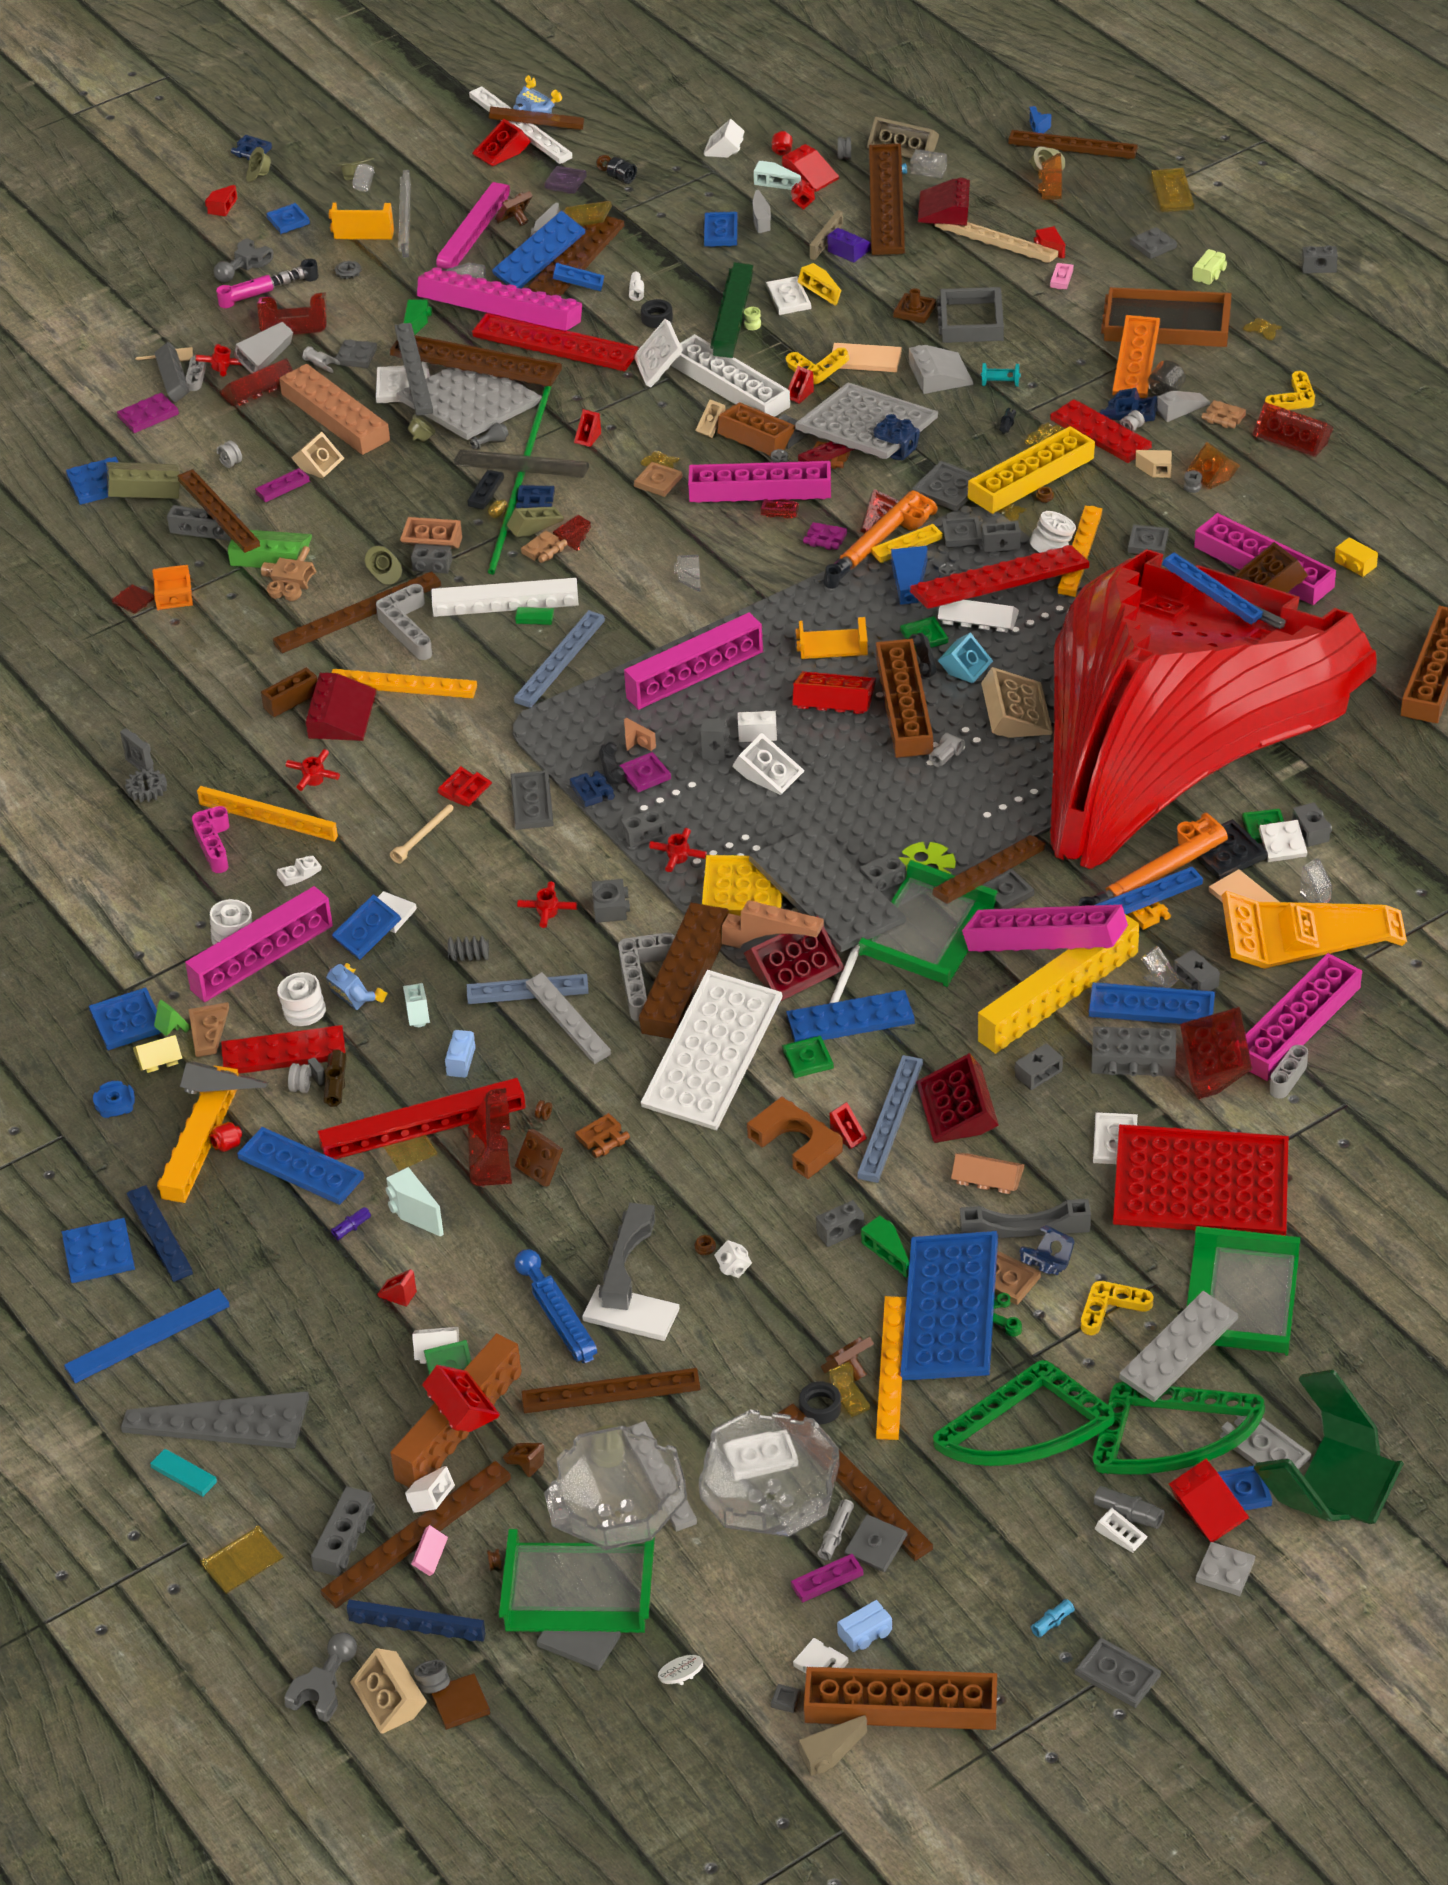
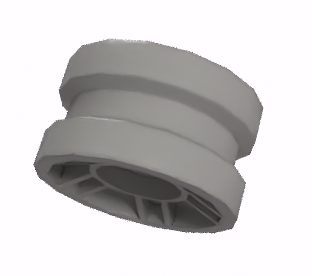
[216,440,242,468]
[288,1063,311,1093]

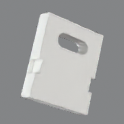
[793,1638,848,1673]

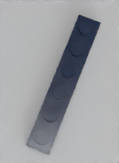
[127,1185,193,1282]
[347,1600,486,1642]

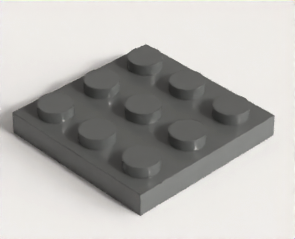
[912,461,978,512]

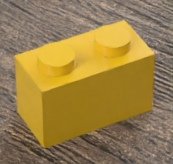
[1334,537,1378,577]

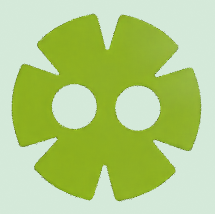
[898,842,956,875]

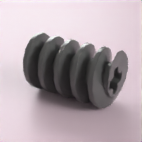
[448,936,489,961]

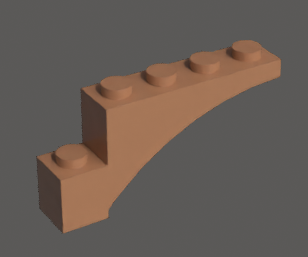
[722,900,824,948]

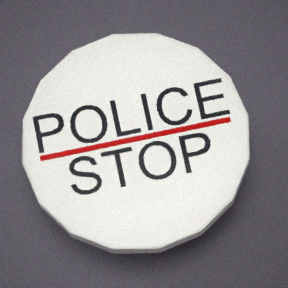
[658,1655,703,1685]

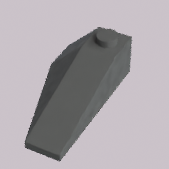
[180,1061,269,1094]

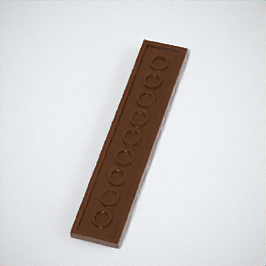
[869,144,905,255]
[527,213,624,296]
[390,335,562,387]

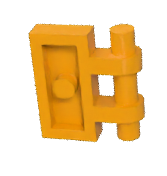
[1128,902,1171,930]

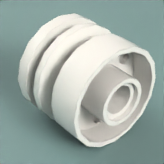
[1029,511,1076,553]
[210,899,252,945]
[278,972,326,1026]

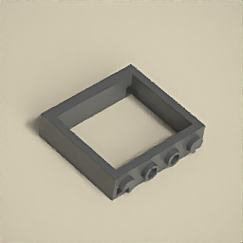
[937,287,1004,343]

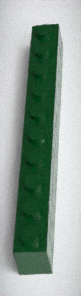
[710,262,753,358]

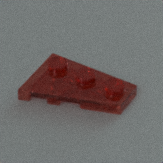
[860,489,899,534]

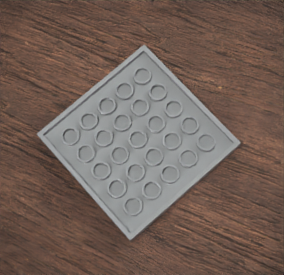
[396,367,542,440]
[795,382,938,459]

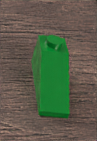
[404,300,432,335]
[861,1215,909,1278]

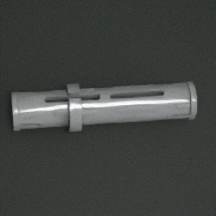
[818,1499,854,1560]

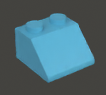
[938,632,993,683]

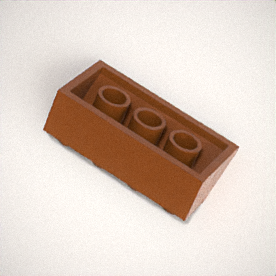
[718,402,796,456]

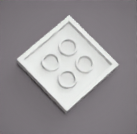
[634,319,683,387]

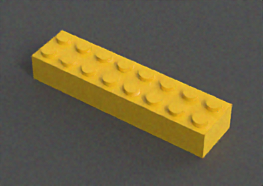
[968,426,1095,514]

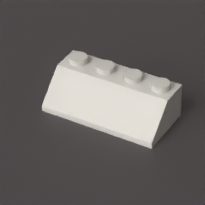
[938,600,1019,633]

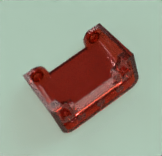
[257,292,327,334]
[468,1088,512,1186]

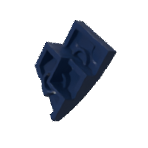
[1100,388,1158,422]

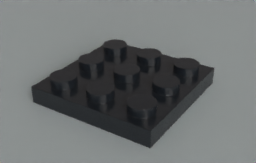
[1197,819,1268,880]

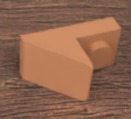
[624,718,656,751]

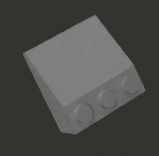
[909,345,973,394]

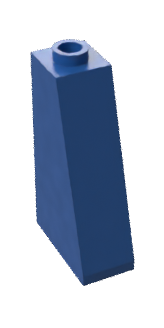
[891,546,927,605]

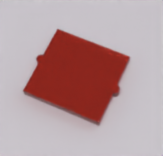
[112,584,155,614]

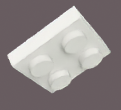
[1259,820,1307,862]

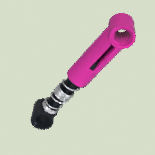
[216,259,319,308]

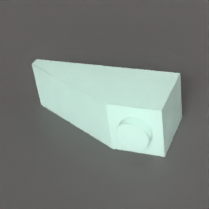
[754,161,801,190]
[403,983,430,1027]

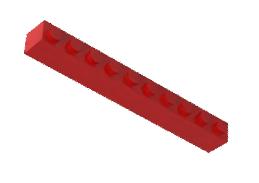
[317,1078,526,1160]

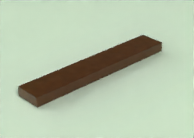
[489,106,584,130]

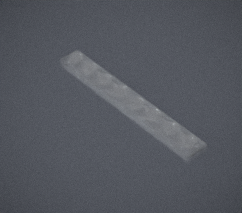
[398,170,411,258]

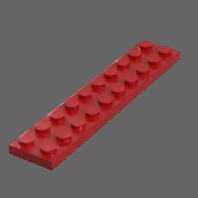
[472,313,639,371]
[910,545,1090,609]

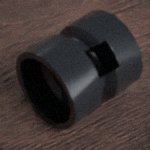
[607,157,637,184]

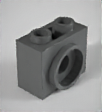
[592,879,630,923]

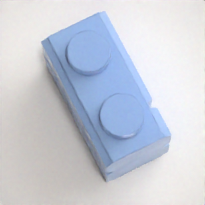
[445,1030,475,1078]
[837,1600,892,1652]

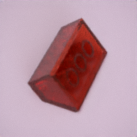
[220,358,293,406]
[1252,402,1334,457]

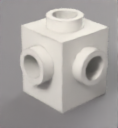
[714,1240,752,1278]

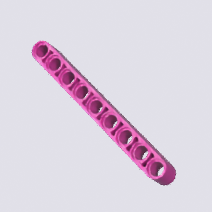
[436,182,510,270]

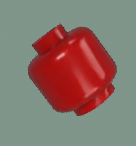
[771,131,793,156]
[210,1122,242,1152]

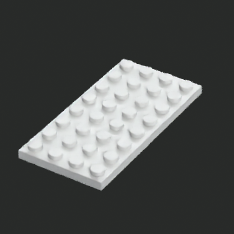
[641,970,783,1131]

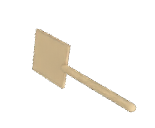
[136,347,193,362]

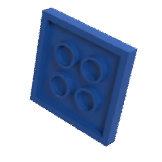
[66,457,118,505]
[89,987,162,1050]
[62,1218,135,1283]

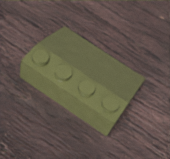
[106,462,180,499]

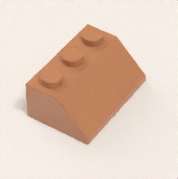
[400,517,462,549]
[951,1153,1025,1194]

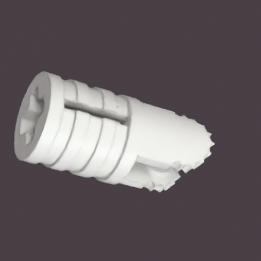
[629,272,644,301]

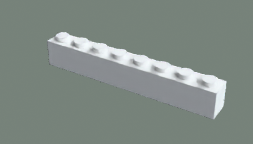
[432,578,579,617]

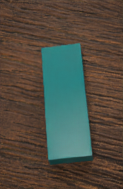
[150,1449,217,1497]

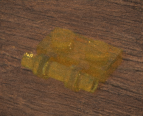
[1025,422,1065,445]

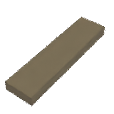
[809,210,843,260]

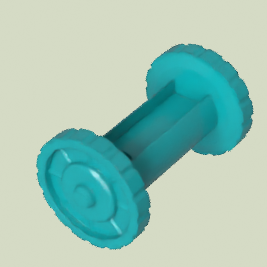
[981,363,1021,387]

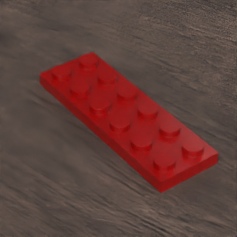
[1050,399,1152,463]
[221,1025,346,1074]

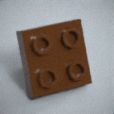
[495,191,533,226]
[893,288,937,323]
[515,1129,563,1187]
[821,1337,874,1381]

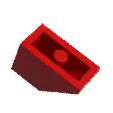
[205,185,238,216]
[1034,226,1065,258]

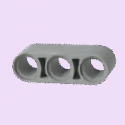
[1270,1045,1308,1099]

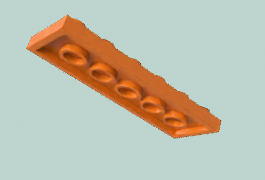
[1112,315,1160,398]

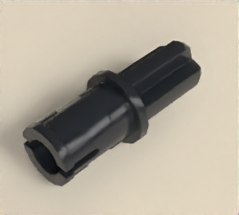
[999,408,1016,434]

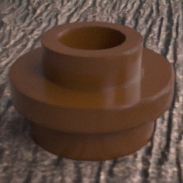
[596,155,611,171]
[1036,487,1054,503]
[694,1235,716,1255]

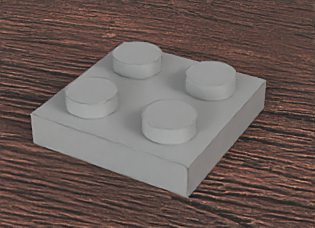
[1196,1542,1255,1596]

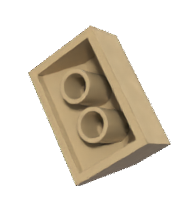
[350,1648,427,1733]

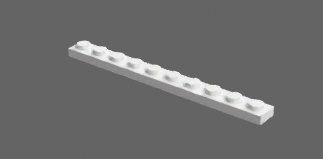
[469,87,572,164]

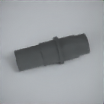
[1094,1486,1165,1529]

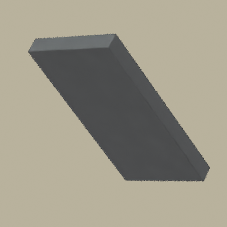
[510,770,554,830]

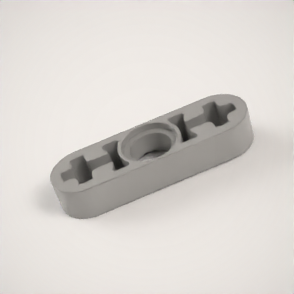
[186,356,206,391]

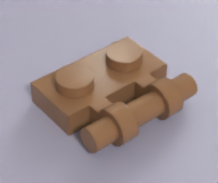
[1202,400,1246,428]
[521,530,568,563]

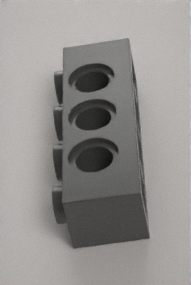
[167,505,241,541]
[311,1486,375,1577]

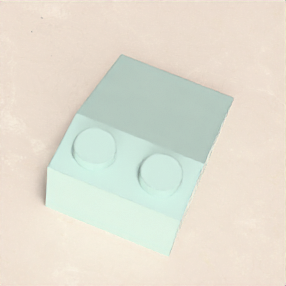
[386,1167,444,1236]

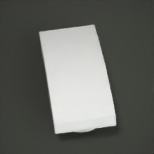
[277,856,322,886]

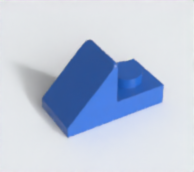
[1029,106,1051,133]

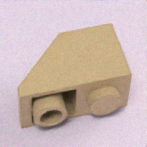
[1136,450,1172,478]

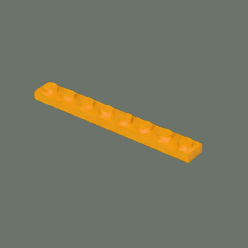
[1058,505,1103,597]
[332,669,477,698]
[197,786,338,841]
[876,1296,907,1440]

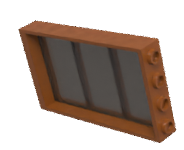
[1101,287,1232,347]

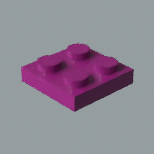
[619,752,671,793]

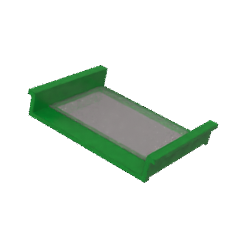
[858,860,998,987]
[1187,1226,1301,1356]
[499,1529,655,1633]

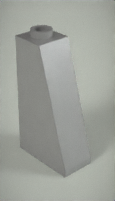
[234,322,293,377]

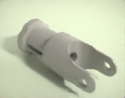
[302,346,340,373]

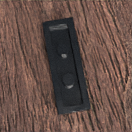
[467,469,504,509]

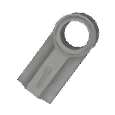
[929,733,965,767]

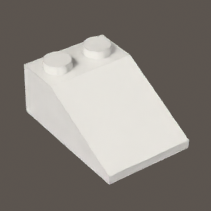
[732,733,805,795]

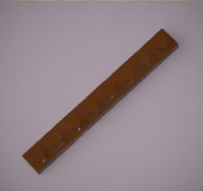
[1008,130,1138,159]
[177,469,260,553]
[932,835,1046,904]
[521,1368,700,1413]

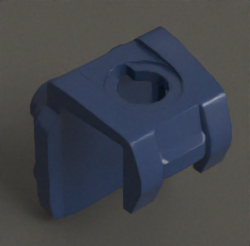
[873,414,920,460]
[1019,1225,1075,1275]

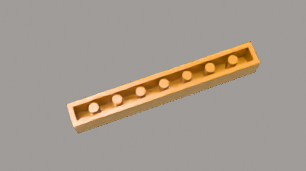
[157,1066,239,1203]

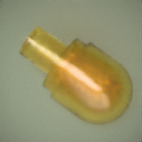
[488,499,507,518]

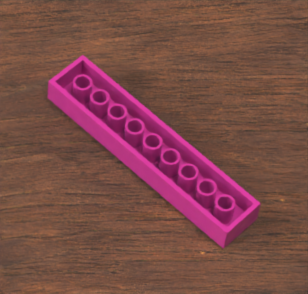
[417,267,582,331]

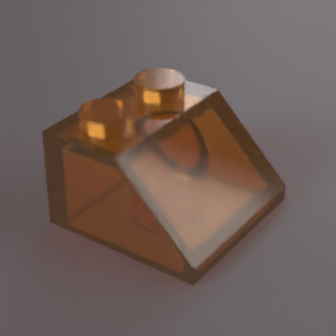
[1038,153,1062,200]
[1186,442,1240,489]

